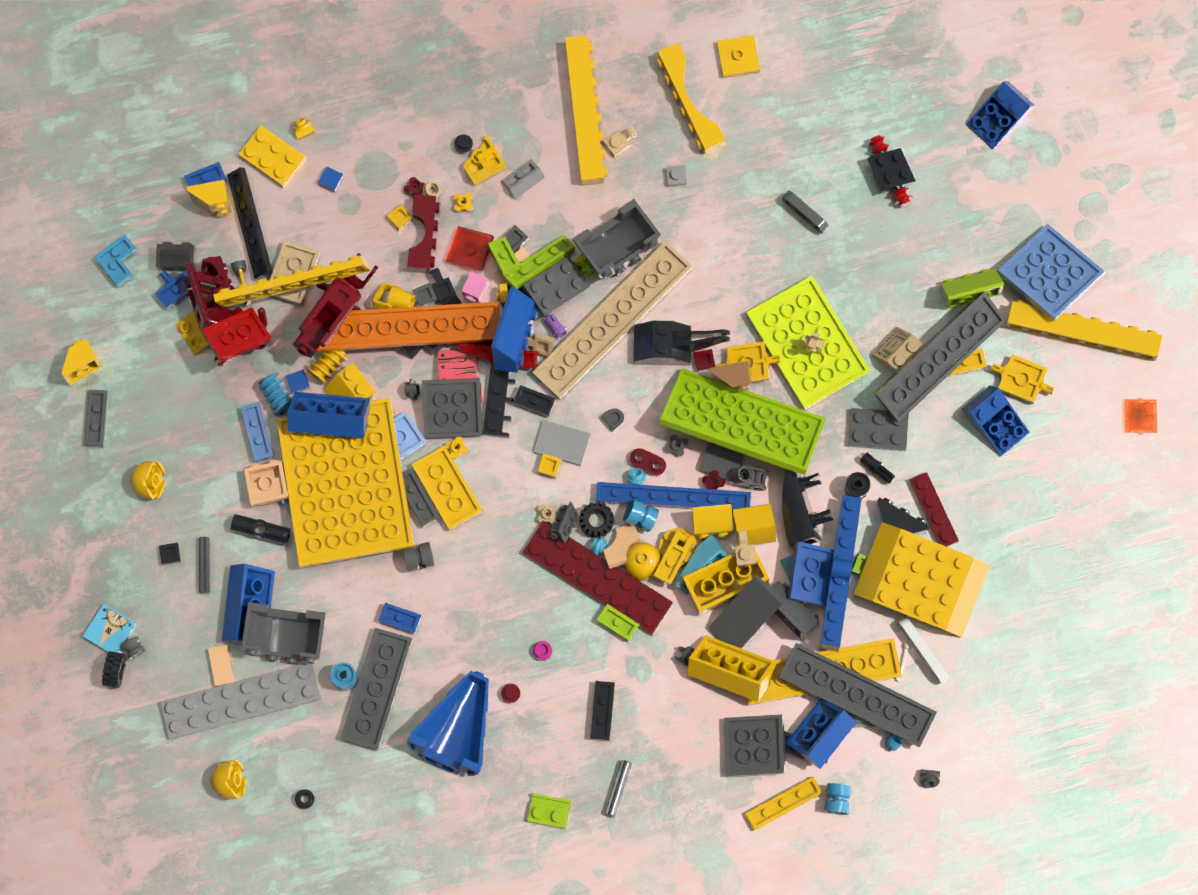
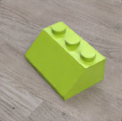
[939,269,1004,310]

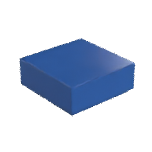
[318,166,344,192]
[286,369,310,394]

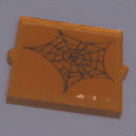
[1124,398,1157,435]

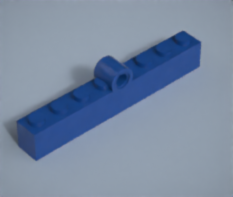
[819,495,862,652]

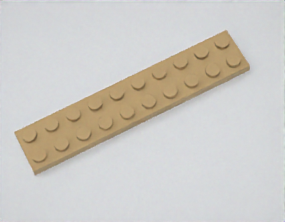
[532,241,693,400]

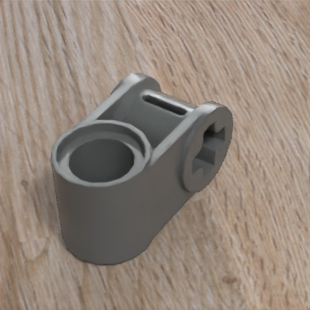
[730,465,769,491]

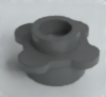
[404,379,420,400]
[666,435,688,456]

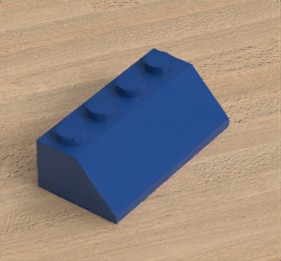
[491,287,538,373]
[287,392,371,438]
[222,564,275,645]

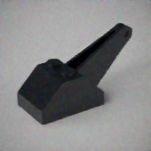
[633,320,730,366]

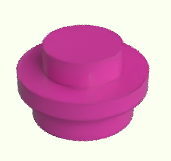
[533,641,552,661]

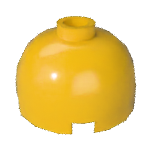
[130,461,165,499]
[624,542,662,581]
[210,760,246,799]

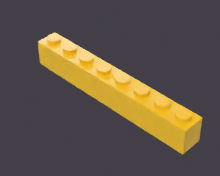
[565,35,607,186]
[1006,300,1162,361]

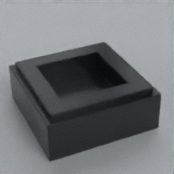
[159,542,181,565]

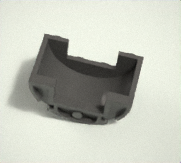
[572,199,661,279]
[241,602,326,664]

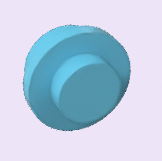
[627,468,646,485]
[591,537,608,556]

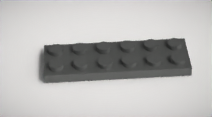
[341,628,413,750]

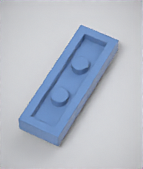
[241,402,274,462]

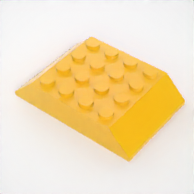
[853,522,990,637]

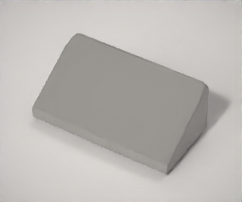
[501,160,544,198]

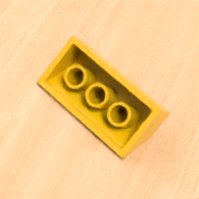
[683,550,770,616]
[687,635,776,702]

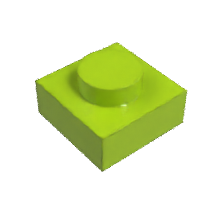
[852,553,867,575]

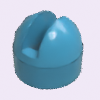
[885,734,902,751]

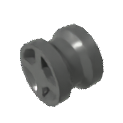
[121,636,146,660]

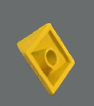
[732,504,776,546]

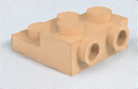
[244,460,289,507]

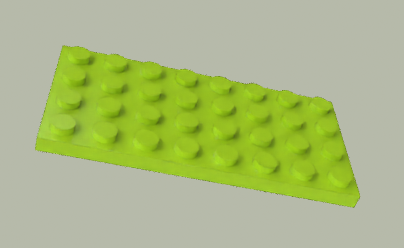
[659,368,826,475]

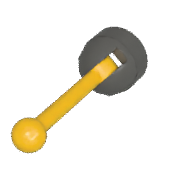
[231,260,252,306]

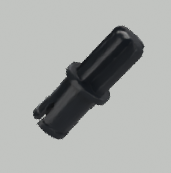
[860,452,895,484]

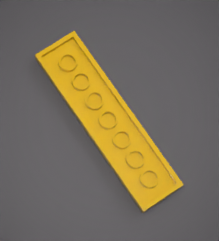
[213,256,370,308]
[747,638,902,706]

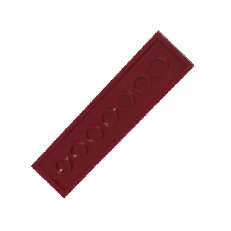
[522,521,673,636]

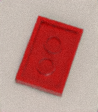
[201,307,271,363]

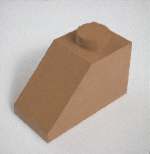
[709,361,753,392]

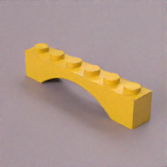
[656,43,725,155]

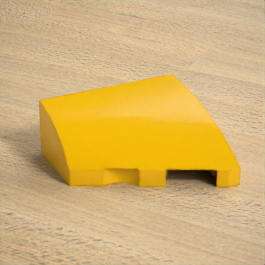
[463,135,507,186]

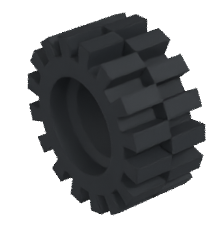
[579,502,614,538]
[102,651,126,688]

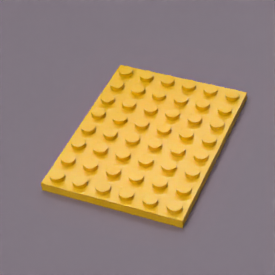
[277,398,414,568]

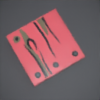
[437,349,477,380]

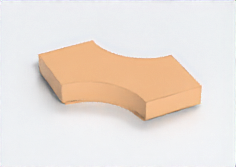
[603,524,640,569]

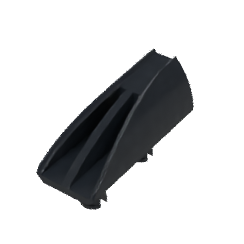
[782,469,833,549]

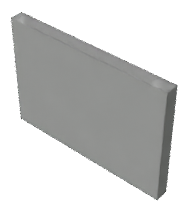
[533,420,591,466]

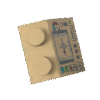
[871,327,924,374]

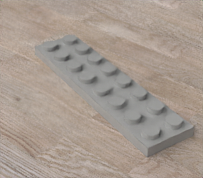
[160,663,321,740]

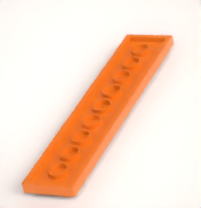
[308,302,500,352]

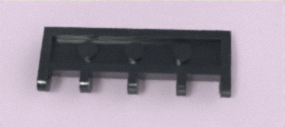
[483,361,516,438]

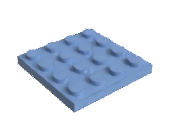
[997,224,1105,322]

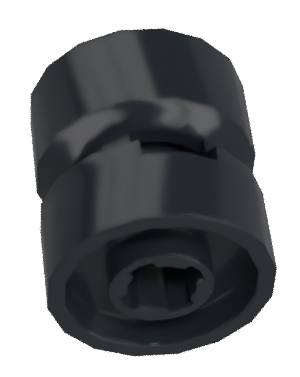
[844,472,871,500]

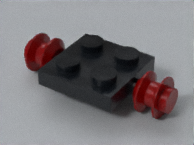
[867,135,916,207]

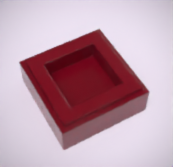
[693,349,715,372]

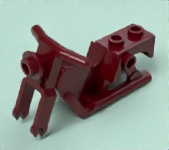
[292,252,378,358]
[183,256,269,366]

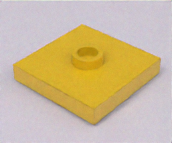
[717,35,760,78]

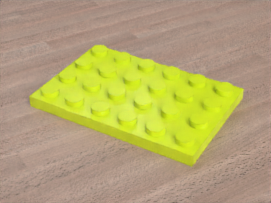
[746,276,870,410]

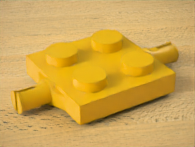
[715,341,781,383]
[991,354,1054,404]

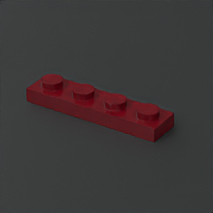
[909,472,959,547]

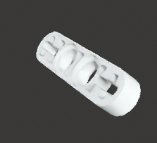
[898,617,949,684]

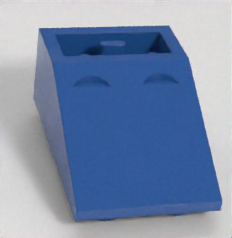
[966,81,1035,149]
[961,385,1030,456]

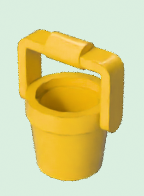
[373,283,416,309]

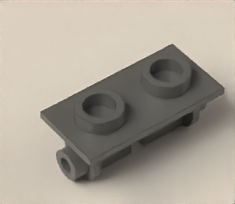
[550,501,578,544]

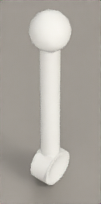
[896,642,911,682]

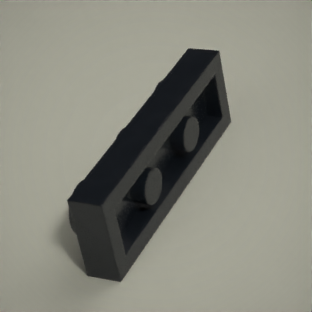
[590,681,615,741]

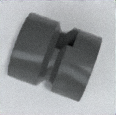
[403,542,435,572]

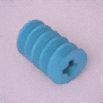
[258,373,292,417]

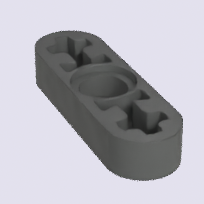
[782,190,829,234]

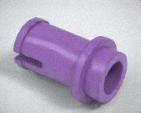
[544,314,567,339]

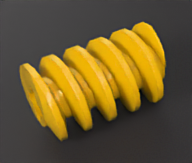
[306,350,347,383]

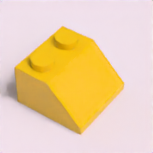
[186,180,232,217]
[61,338,103,386]
[324,363,377,401]
[692,504,733,540]

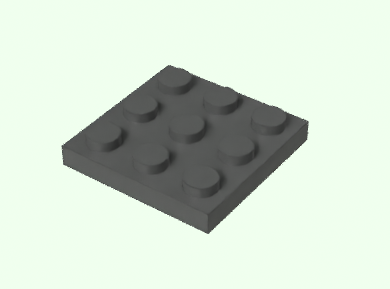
[422,378,483,438]
[725,714,786,777]

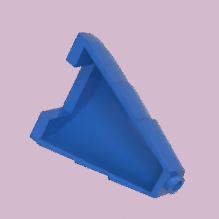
[407,671,489,776]

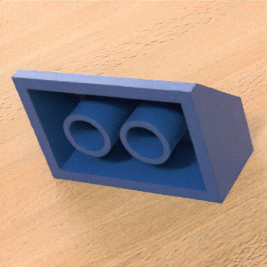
[785,699,856,769]

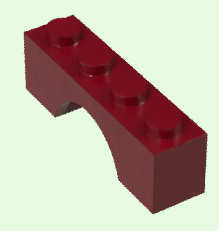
[407,194,440,274]

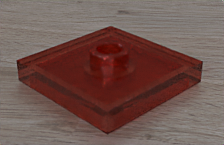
[446,226,494,272]

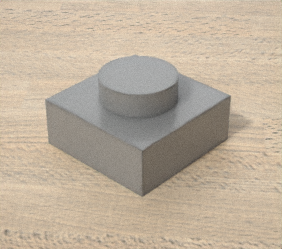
[666,165,687,187]

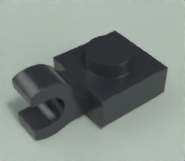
[431,268,456,303]

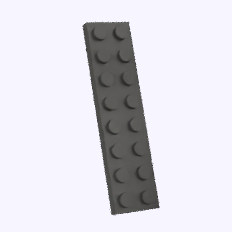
[873,292,1006,422]
[779,643,937,748]

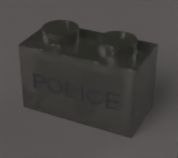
[156,242,197,272]

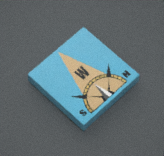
[83,604,137,653]

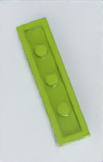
[503,234,576,289]

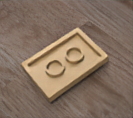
[270,241,320,306]

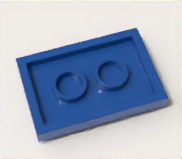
[787,541,834,607]

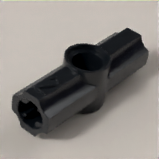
[230,514,291,545]

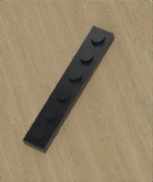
[227,167,273,280]

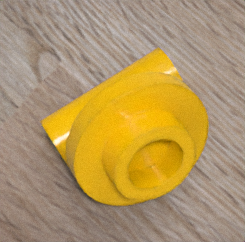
[292,118,315,139]

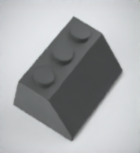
[770,581,819,641]

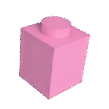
[462,271,489,303]

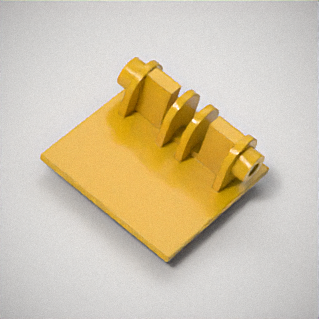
[175,310,208,355]

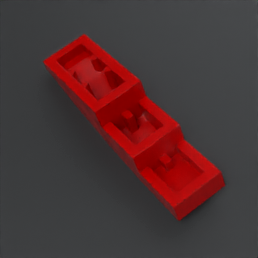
[459,341,539,369]

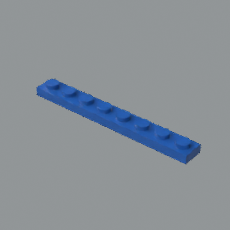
[596,482,751,511]

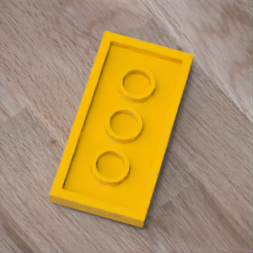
[411,445,483,531]

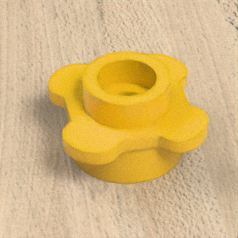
[454,193,473,212]
[446,437,468,459]

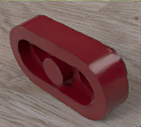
[630,448,666,477]

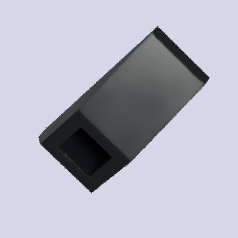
[876,497,930,535]

